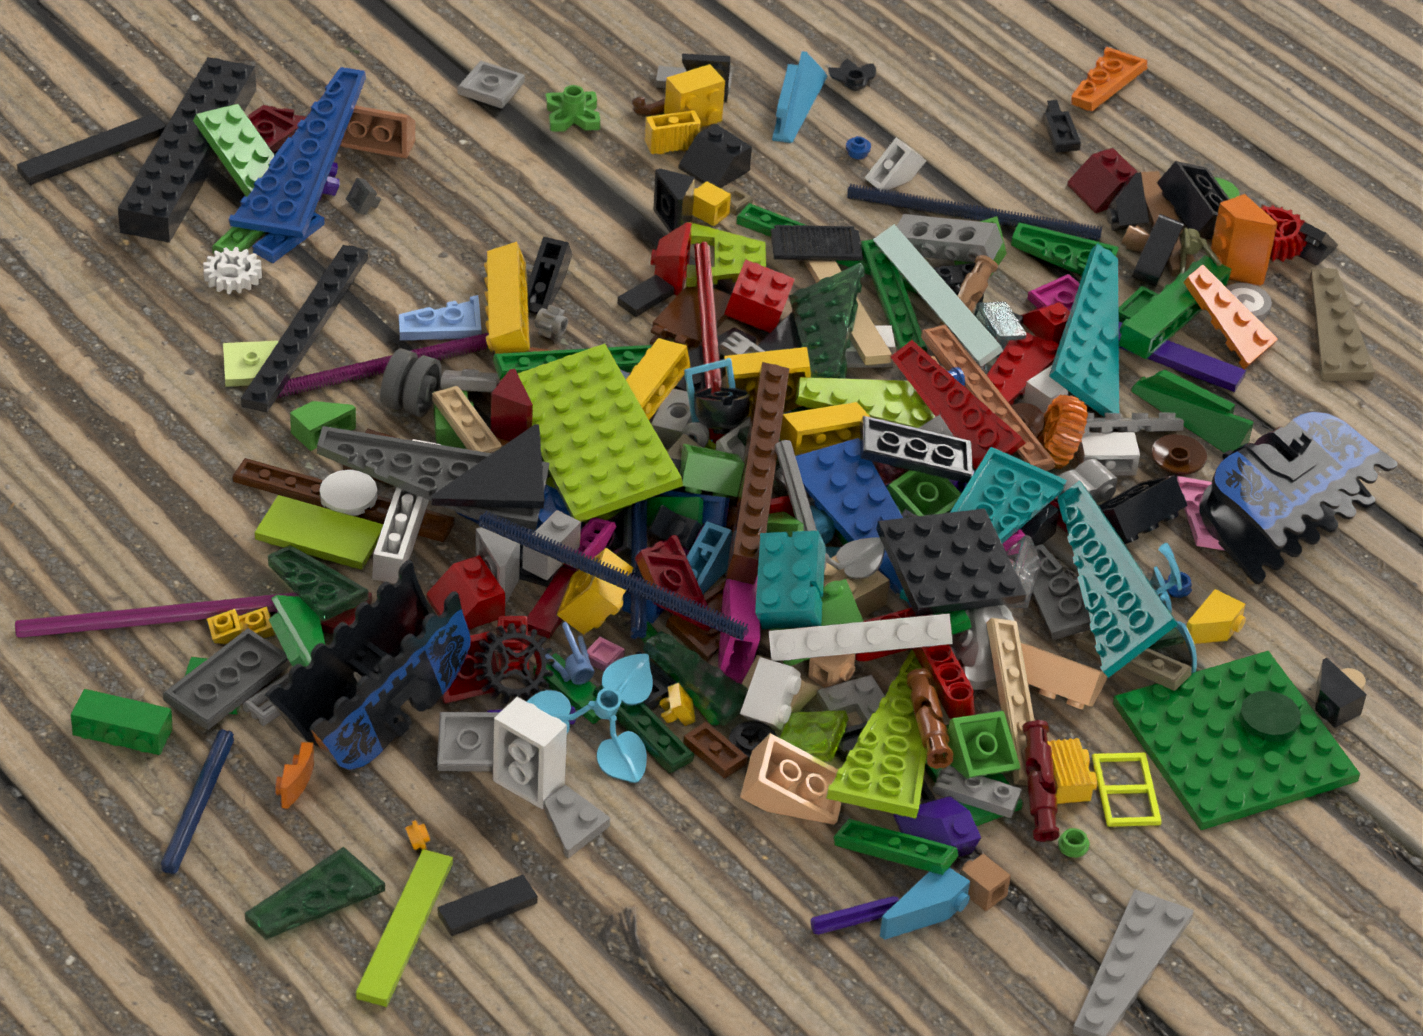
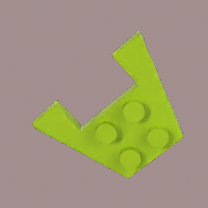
[686,222,766,287]

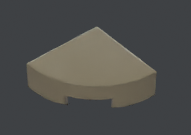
[728,186,753,216]

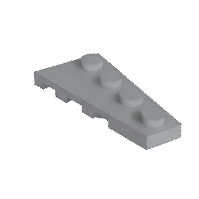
[1084,413,1184,433]

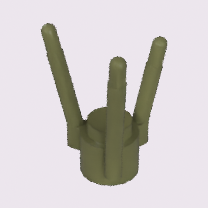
[1179,228,1221,273]

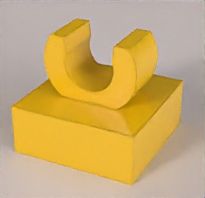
[659,683,696,726]

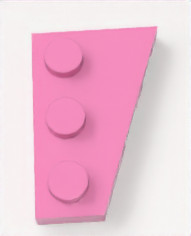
[1177,476,1225,551]

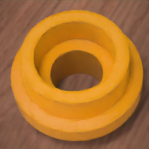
[405,820,431,851]

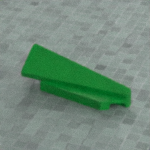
[1131,370,1254,453]
[268,595,325,667]

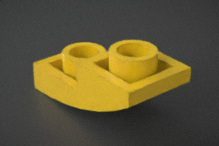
[207,607,276,644]

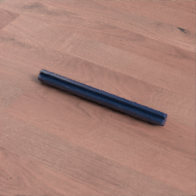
[161,729,234,874]

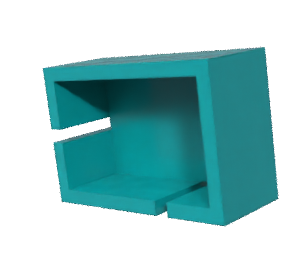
[755,530,826,629]

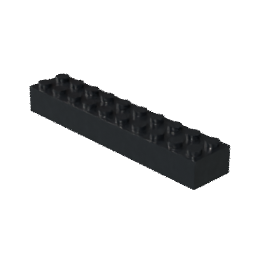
[118,57,256,243]

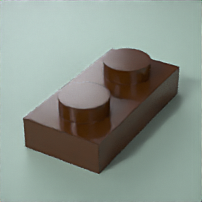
[683,722,747,779]

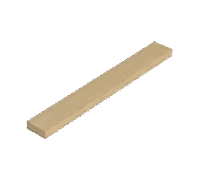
[804,260,892,365]

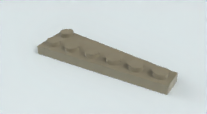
[1310,268,1375,381]

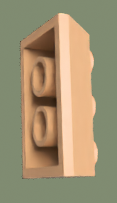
[1021,643,1108,710]

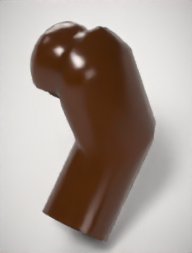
[632,97,665,116]

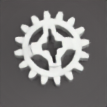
[203,247,262,294]

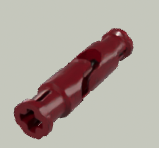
[1022,720,1060,842]

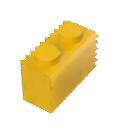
[644,110,701,155]
[1048,738,1097,804]

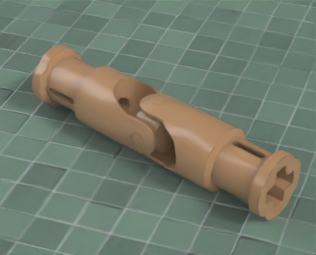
[940,255,998,326]

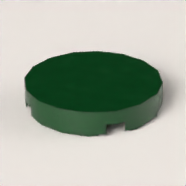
[1239,691,1301,742]

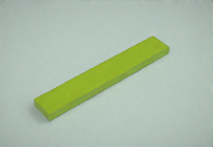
[356,849,453,1007]

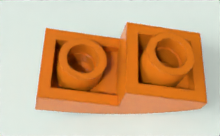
[276,742,314,809]

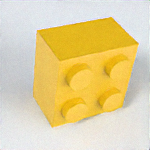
[664,65,725,128]
[557,548,633,635]

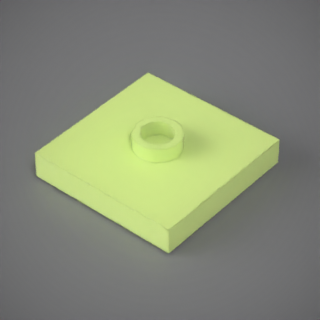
[223,341,278,387]

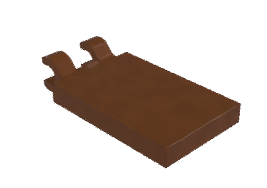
[650,282,731,350]

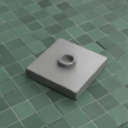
[458,61,525,108]
[440,369,499,392]
[437,712,500,771]

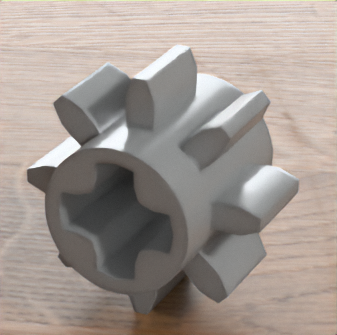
[535,305,568,340]

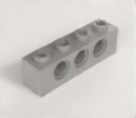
[897,214,1003,263]

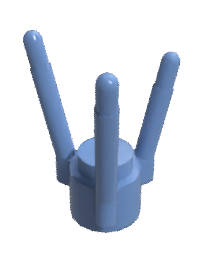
[542,622,595,685]

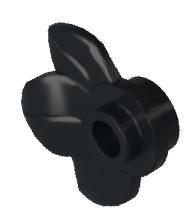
[828,59,876,91]

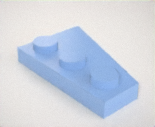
[399,295,482,341]

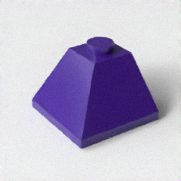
[893,796,981,870]

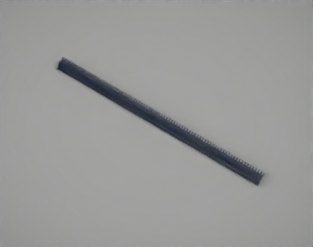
[847,183,1102,242]
[630,499,647,639]
[479,511,749,640]

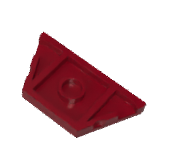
[247,105,310,153]
[635,535,712,631]

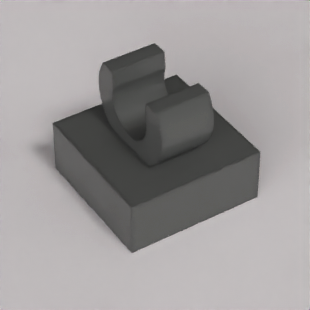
[346,178,381,215]

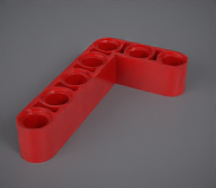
[855,608,975,719]

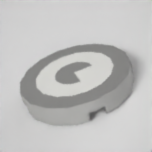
[1226,283,1272,322]

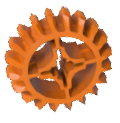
[1037,394,1088,469]

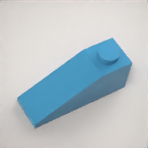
[687,521,733,594]
[879,868,970,940]

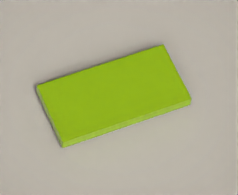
[255,495,383,570]

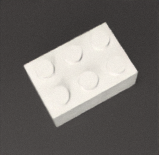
[493,697,567,809]

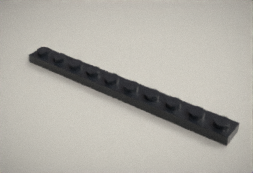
[241,245,368,413]

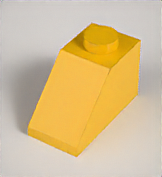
[1183,589,1246,644]

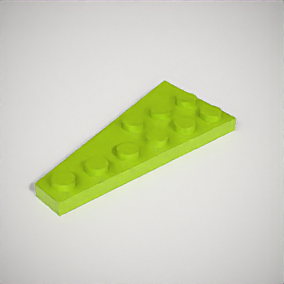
[795,377,936,428]

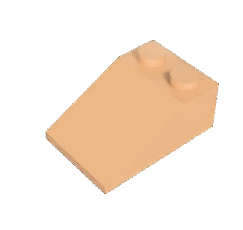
[740,733,842,825]

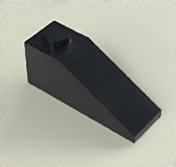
[527,236,573,314]

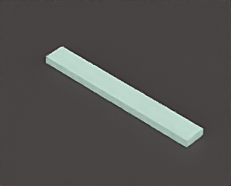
[873,224,1003,367]

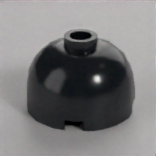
[694,387,750,434]

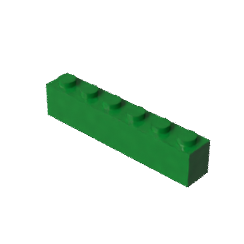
[1119,255,1232,360]

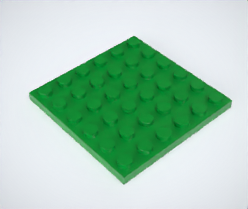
[1113,650,1361,831]

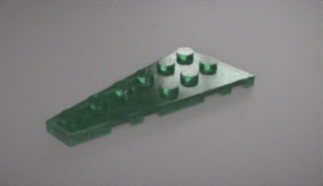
[788,263,865,379]

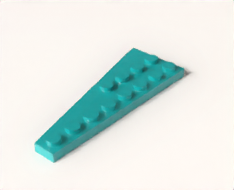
[1049,243,1119,417]
[900,447,1067,602]
[1057,480,1178,678]

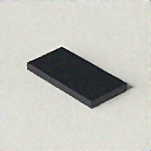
[860,416,973,484]

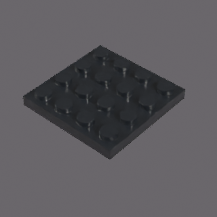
[876,509,1027,616]

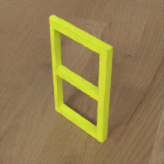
[1092,752,1162,827]

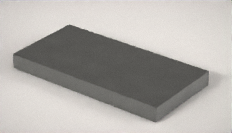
[163,628,291,730]

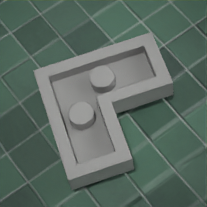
[817,675,885,723]

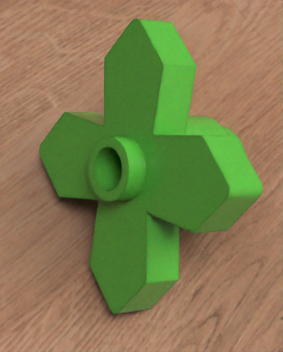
[546,85,601,132]

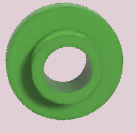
[1058,828,1090,858]

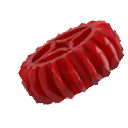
[1260,204,1307,262]

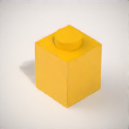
[692,181,731,226]

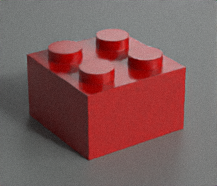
[724,259,795,333]

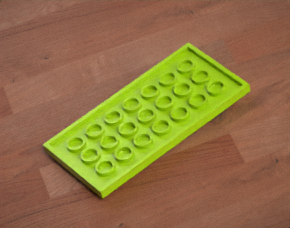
[501,344,683,522]

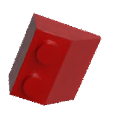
[426,555,505,630]

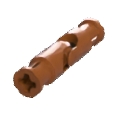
[906,668,953,769]

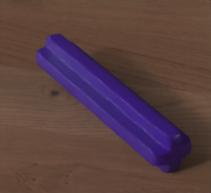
[810,896,899,935]

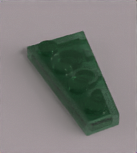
[643,631,748,726]

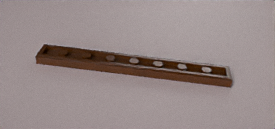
[233,458,455,543]

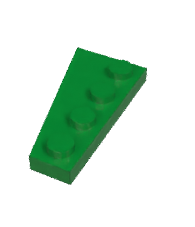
[1011,223,1119,276]

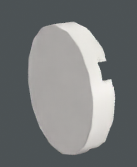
[320,470,377,516]

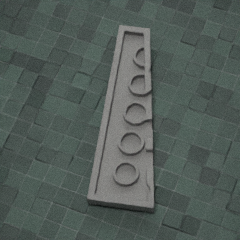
[1072,889,1194,1036]

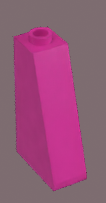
[717,575,760,684]

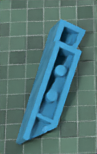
[772,51,827,143]

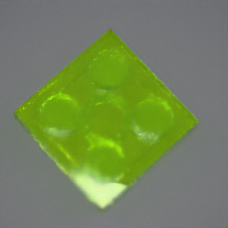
[780,710,849,762]

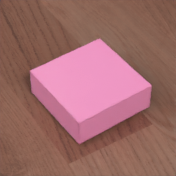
[587,637,625,671]

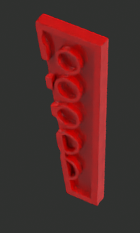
[986,330,1059,406]
[890,340,1026,470]

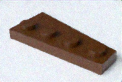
[666,580,726,664]

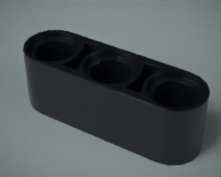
[1132,214,1184,287]

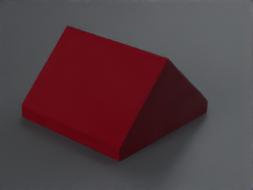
[491,369,533,442]

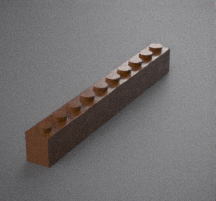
[726,362,790,585]

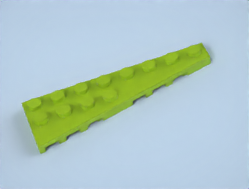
[826,650,927,818]

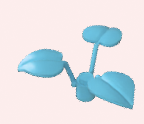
[1150,543,1197,673]
[526,654,653,783]

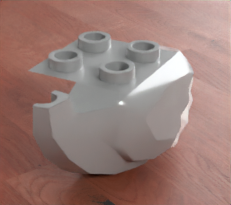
[949,605,1014,689]

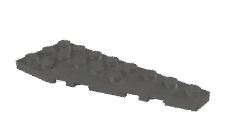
[317,426,550,530]

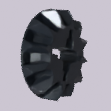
[729,721,777,758]

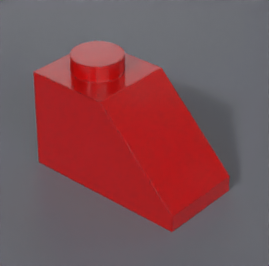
[1021,302,1070,344]

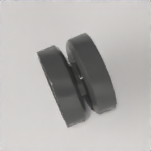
[380,348,441,418]

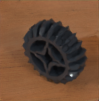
[473,623,555,704]

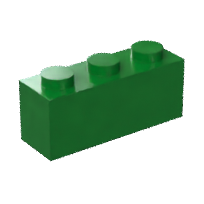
[70,689,173,755]

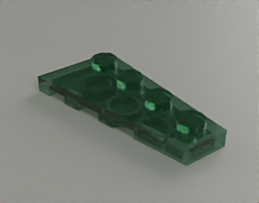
[268,545,369,621]
[244,847,385,940]

